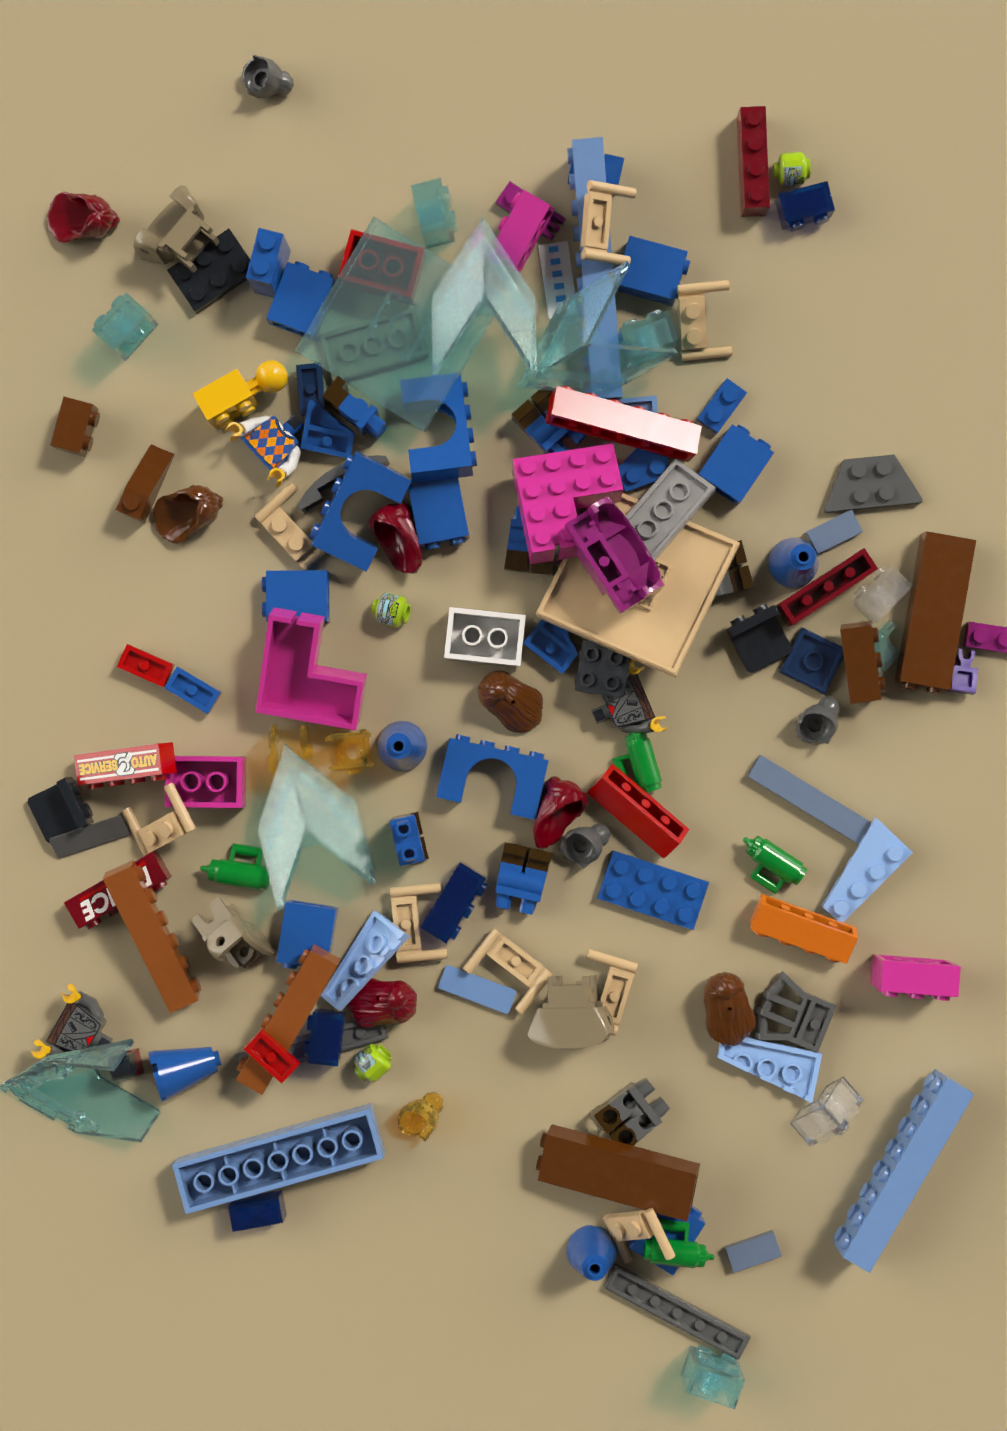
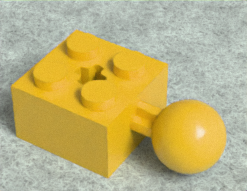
[192,360,288,429]

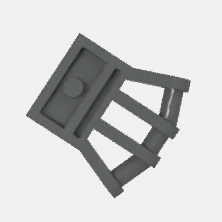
[755,971,836,1053]

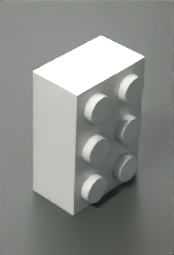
[444,607,526,667]

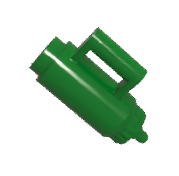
[612,732,662,792]
[743,836,807,894]
[200,843,271,891]
[643,1219,715,1268]

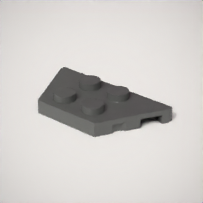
[824,454,923,513]

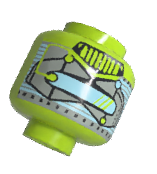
[773,152,811,187]
[372,593,411,628]
[354,1044,392,1082]

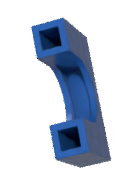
[400,373,477,483]
[309,451,412,572]
[436,734,549,820]

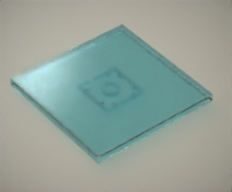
[295,217,505,432]

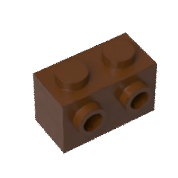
[50,396,100,457]

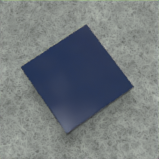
[779,627,844,695]

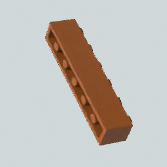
[103,860,201,1013]
[236,944,340,1095]

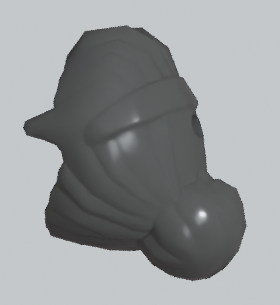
[242,55,294,98]
[796,697,840,744]
[559,824,611,868]

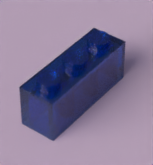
[420,861,488,944]

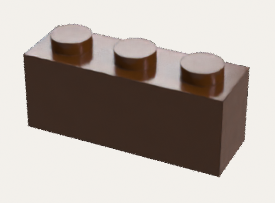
[840,621,886,704]

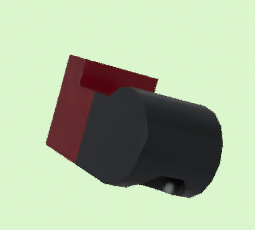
[109,1048,144,1081]

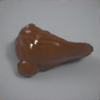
[153,485,224,544]
[477,670,543,733]
[703,972,756,1046]

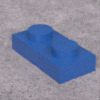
[697,378,747,435]
[164,666,222,714]

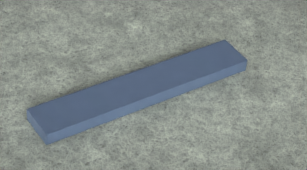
[747,755,871,845]

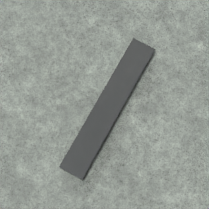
[236,1021,389,1064]
[604,1264,751,1360]

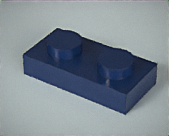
[296,363,326,417]

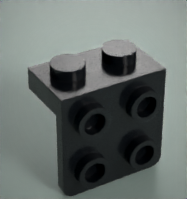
[726,603,792,673]
[575,640,631,698]
[27,777,94,843]

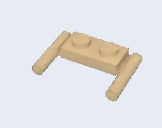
[580,180,637,266]
[677,280,732,361]
[255,482,326,570]
[121,783,196,856]
[390,883,448,963]
[463,928,553,1014]
[586,949,638,1036]
[602,1208,676,1264]

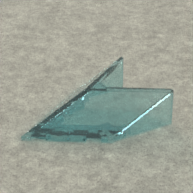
[432,217,537,376]
[516,261,677,395]
[257,744,377,910]
[0,1039,160,1143]

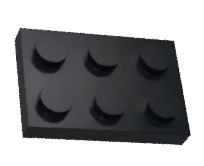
[167,228,250,314]

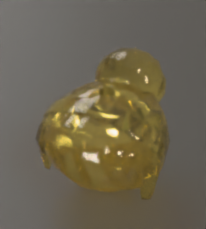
[397,1091,443,1141]

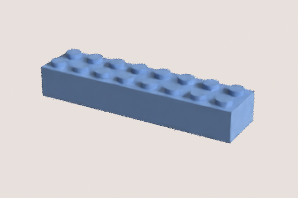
[834,1069,974,1273]
[172,1103,386,1214]

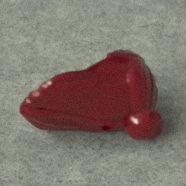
[46,192,120,243]
[369,502,422,574]
[533,776,588,849]
[346,978,417,1028]

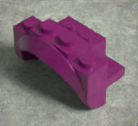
[564,497,665,614]

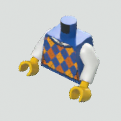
[225,415,304,488]

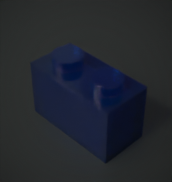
[775,181,835,231]
[304,1008,346,1067]
[228,1190,287,1232]

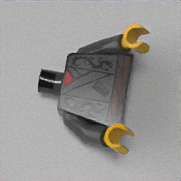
[591,659,668,734]
[30,984,113,1059]

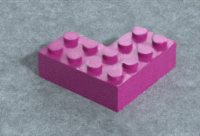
[512,443,623,564]
[256,607,367,731]

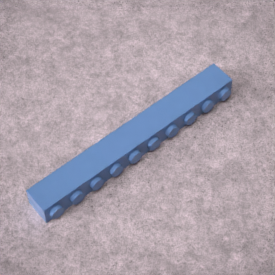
[567,137,623,400]

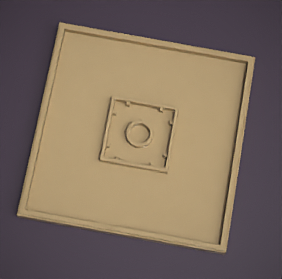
[536,493,740,678]

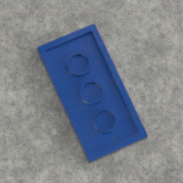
[597,850,709,930]

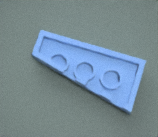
[822,817,913,922]
[321,910,410,1010]
[717,1037,822,1103]

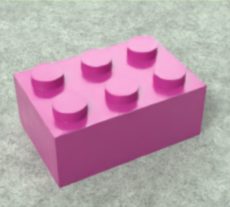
[485,189,556,276]
[165,756,246,808]
[871,954,961,1001]

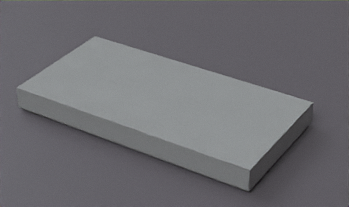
[626,459,716,561]

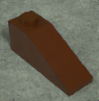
[116,444,175,523]

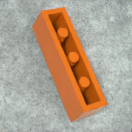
[750,893,858,964]

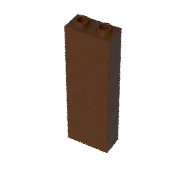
[895,531,976,694]
[536,1124,700,1221]

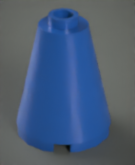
[768,538,819,588]
[377,721,427,771]
[148,1047,222,1102]
[567,1225,617,1281]

